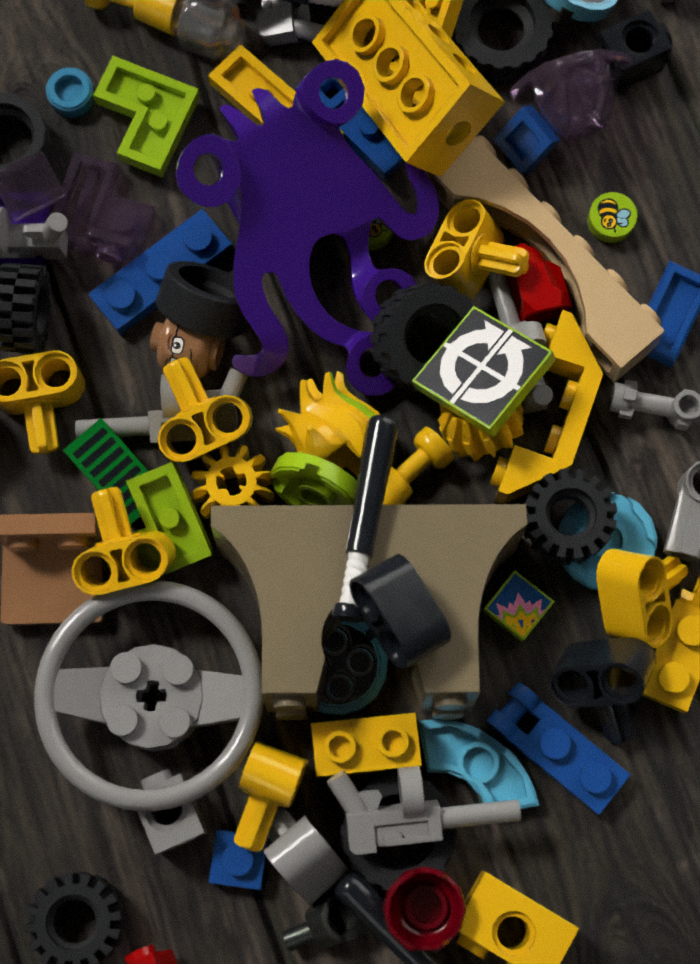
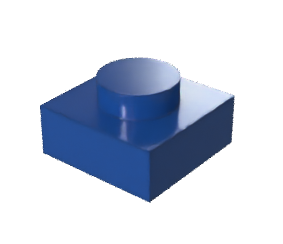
[493,105,561,175]
[209,830,269,890]

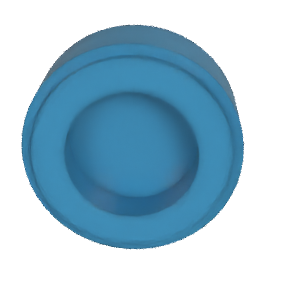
[46,67,95,118]

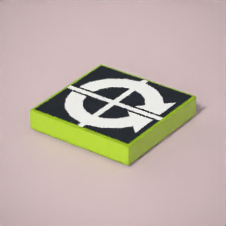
[412,306,556,437]

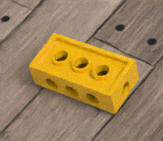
[312,0,505,177]

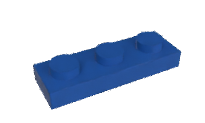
[88,208,233,335]

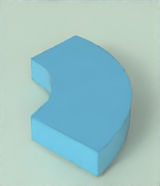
[417,720,539,809]

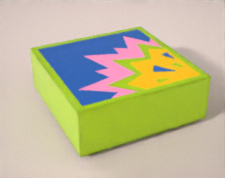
[483,570,555,642]

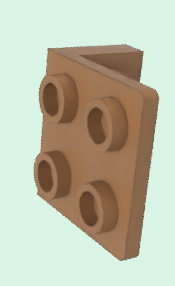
[0,513,104,626]

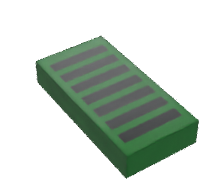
[62,418,148,525]

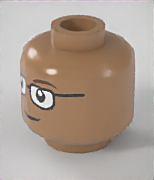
[150,318,226,379]

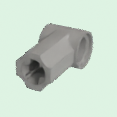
[663,461,700,563]

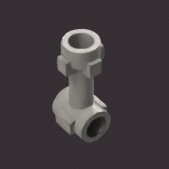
[609,380,700,431]

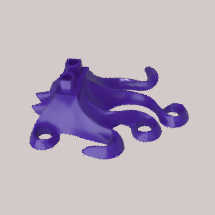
[175,59,439,396]

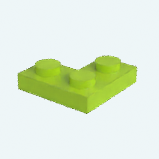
[93,56,200,178]
[105,461,215,576]

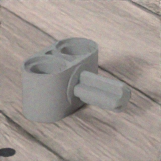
[263,806,351,906]

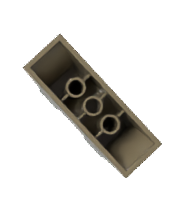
[211,504,527,720]

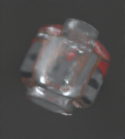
[172,0,246,59]

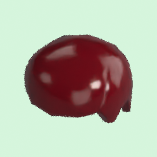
[383,867,467,952]

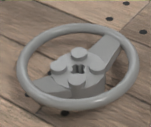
[34,580,264,811]

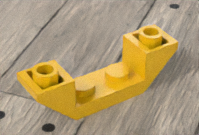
[490,310,603,504]

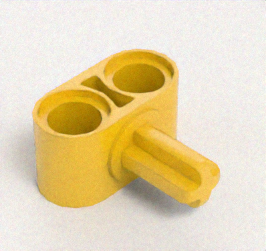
[424,199,529,299]
[0,350,85,455]
[158,357,253,462]
[72,487,176,595]
[596,548,688,649]
[234,742,308,852]

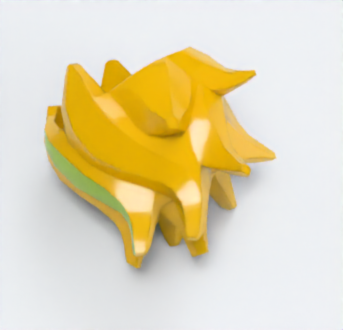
[275,371,380,477]

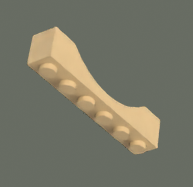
[424,135,665,383]

